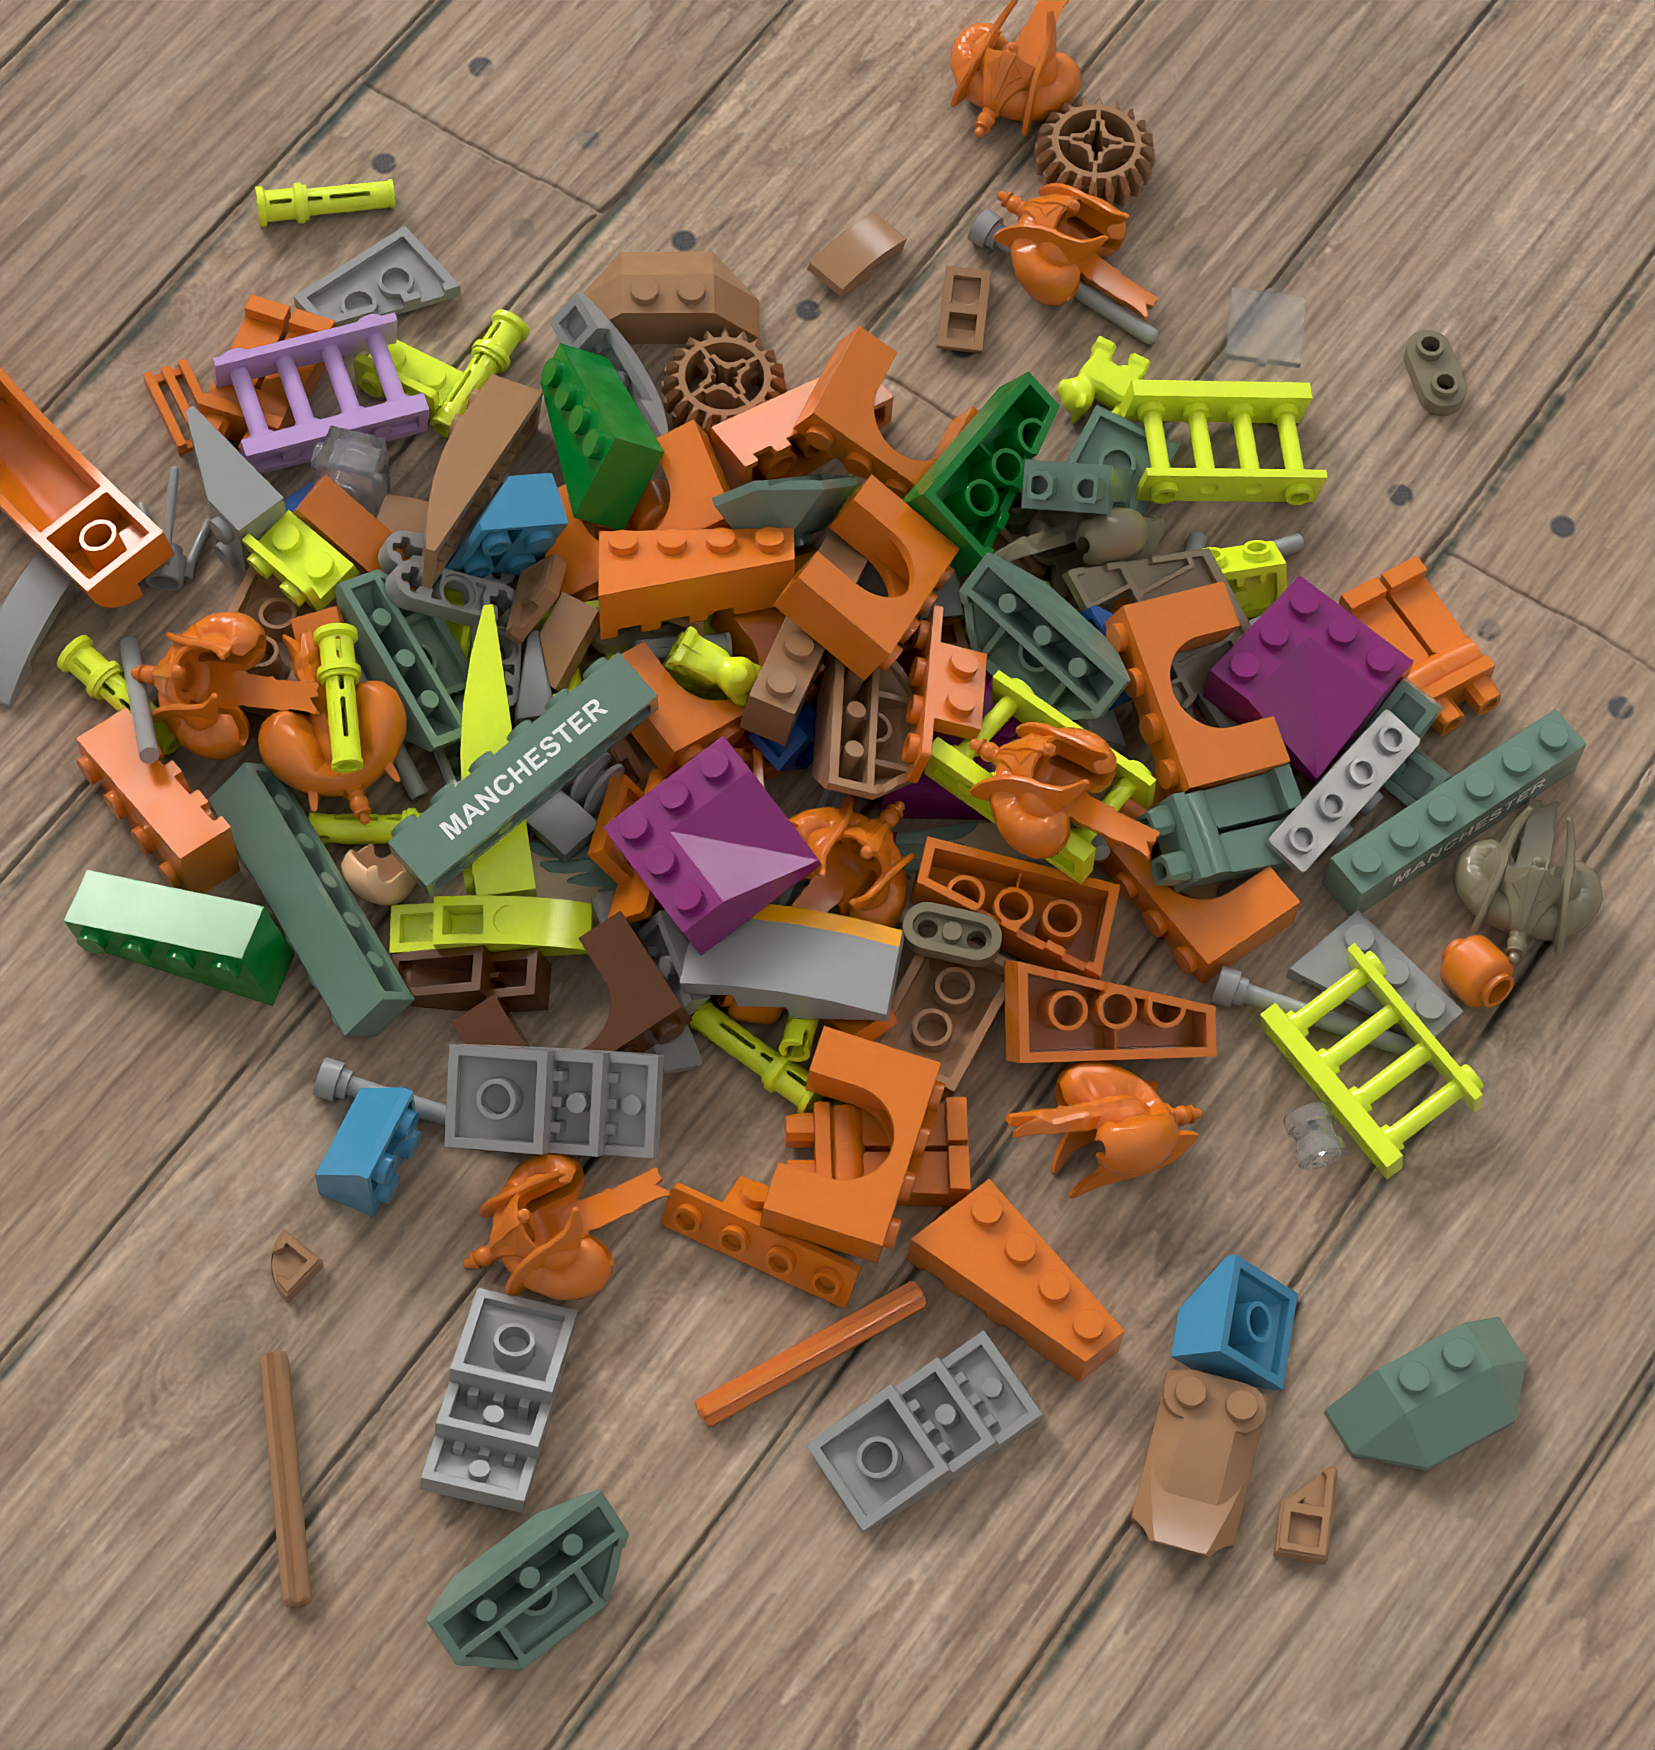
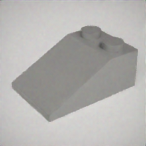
[185,405,286,577]

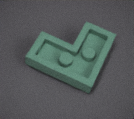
[1350,678,1452,806]

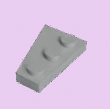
[294,226,461,327]
[1286,910,1464,1039]

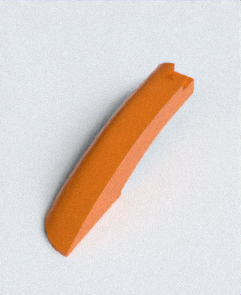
[0,367,175,608]

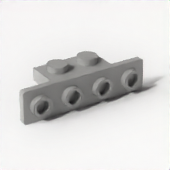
[1266,709,1420,874]
[592,890,710,1074]

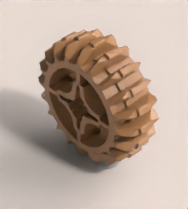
[1034,96,1156,207]
[662,328,787,440]

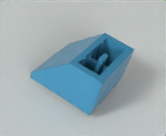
[446,473,569,578]
[315,1087,422,1217]

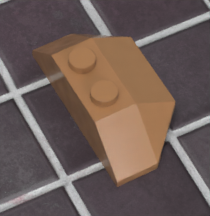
[583,252,760,344]
[812,652,915,800]

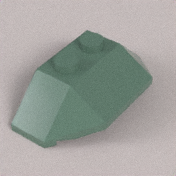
[712,473,857,550]
[959,553,1131,720]
[335,569,469,752]
[1324,1317,1527,1471]
[425,1489,629,1670]

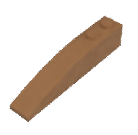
[421,374,543,588]
[739,506,869,746]

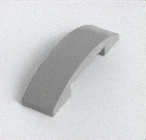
[549,292,668,438]
[0,550,81,709]

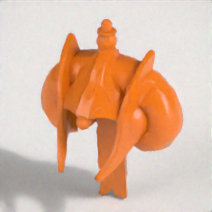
[950,0,1082,138]
[993,183,1158,321]
[130,612,321,760]
[258,631,407,825]
[969,722,1160,860]
[789,794,917,928]
[1005,1061,1203,1199]
[463,1153,672,1301]

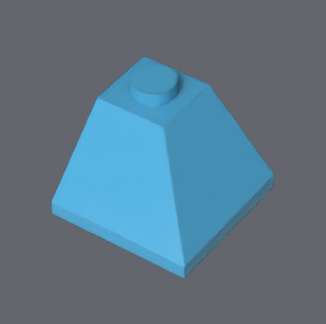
[1171,1254,1298,1391]

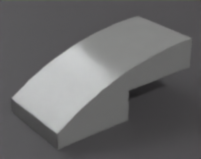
[526,790,597,863]

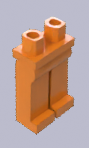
[199,294,336,454]
[1338,555,1501,737]
[784,1097,971,1207]

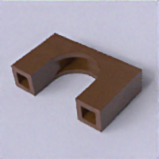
[452,910,693,1053]

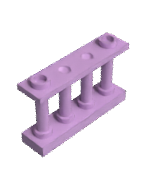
[213,312,429,474]

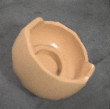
[341,844,417,906]

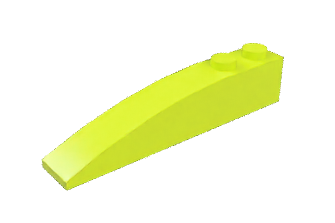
[460,604,538,897]

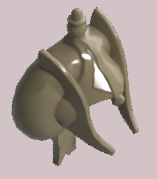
[993,507,1165,614]
[1454,798,1603,964]

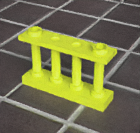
[1120,380,1328,505]
[924,670,1156,885]
[1260,943,1484,1180]

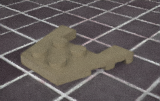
[1062,548,1251,717]

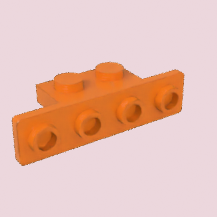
[902,605,987,783]
[587,767,681,923]
[661,1175,861,1308]

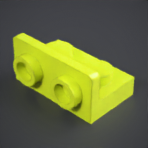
[353,339,463,421]
[242,510,359,612]
[1203,540,1287,619]

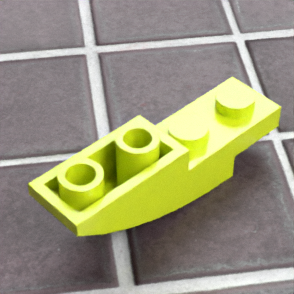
[389,895,594,956]

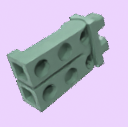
[1021,460,1133,514]
[1135,764,1302,893]

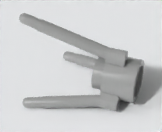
[137,466,211,591]

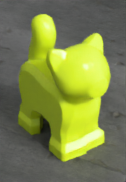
[1056,336,1150,424]
[663,626,762,707]

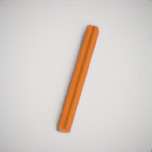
[695,1281,927,1427]

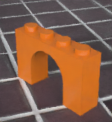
[793,326,979,500]
[545,419,732,602]
[773,474,960,681]
[1104,581,1290,797]
[621,607,826,776]
[1094,773,1300,985]
[760,1026,946,1264]

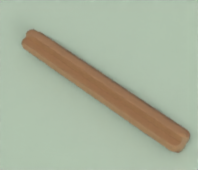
[260,1351,312,1607]

